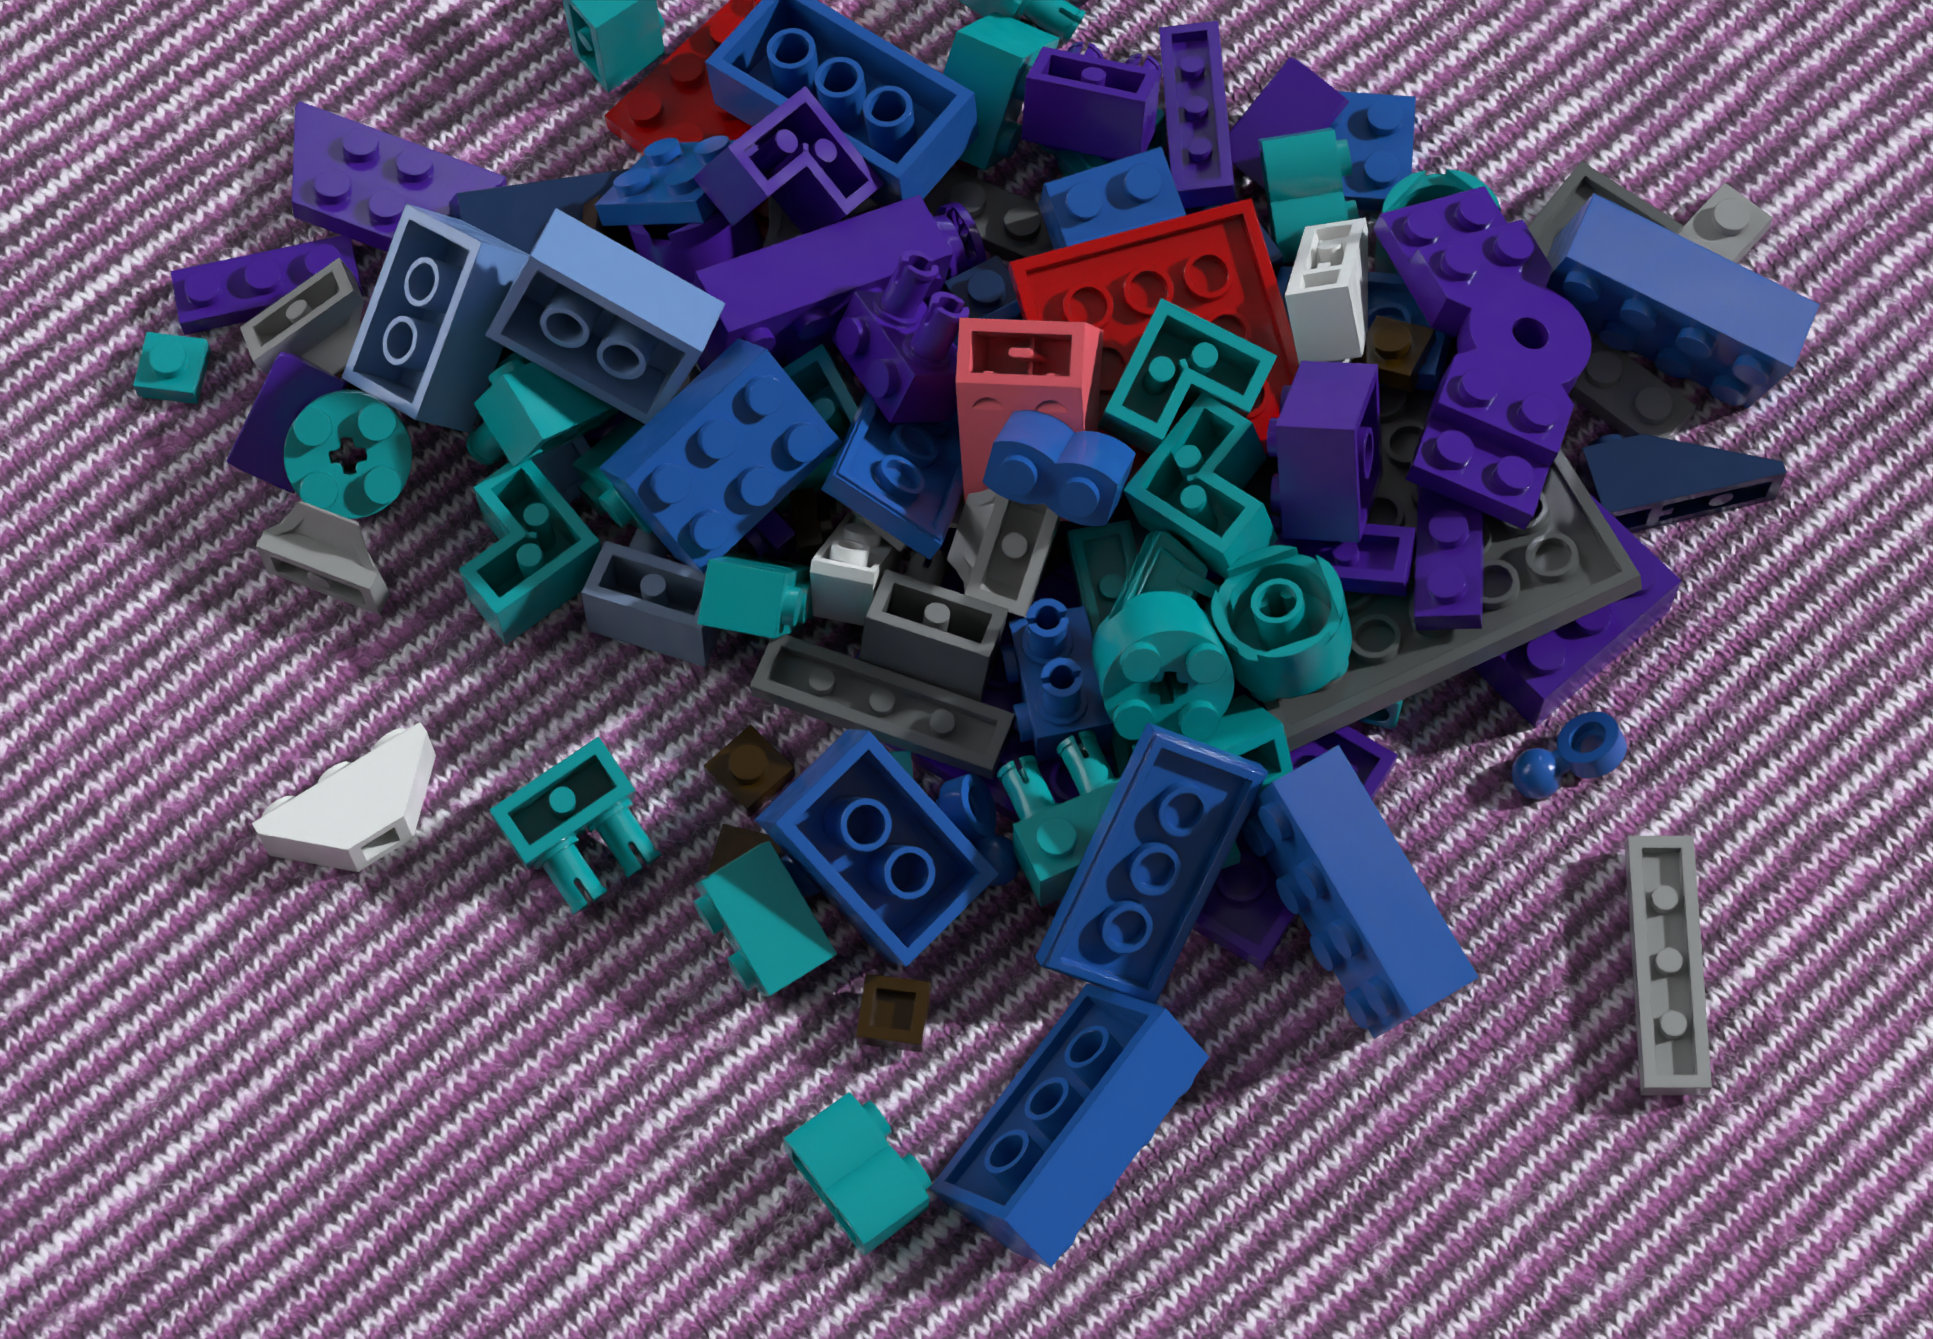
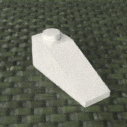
[1285,218,1368,365]

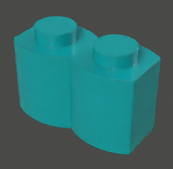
[1258,128,1359,263]
[784,1092,932,1256]

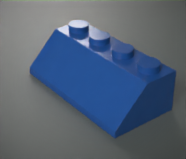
[929,983,1209,1268]

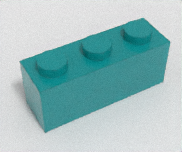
[697,553,816,639]

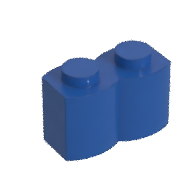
[983,410,1136,526]

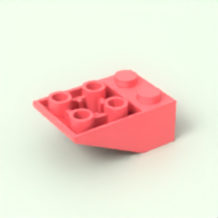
[956,318,1104,522]

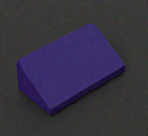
[1229,57,1349,191]
[227,352,348,493]

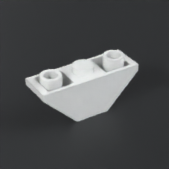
[810,512,902,626]
[252,722,436,872]

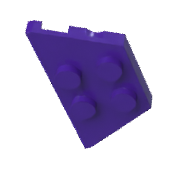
[292,101,507,252]

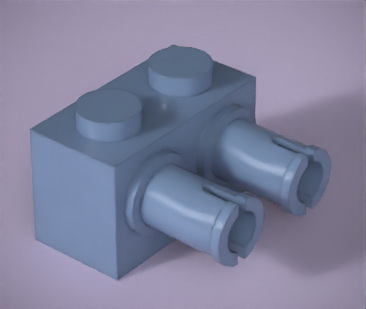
[581,528,739,667]

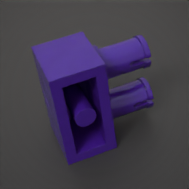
[1021,41,1162,162]
[832,250,970,424]

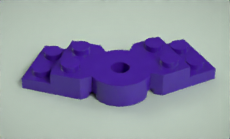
[1373,186,1591,530]

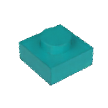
[133,332,211,404]

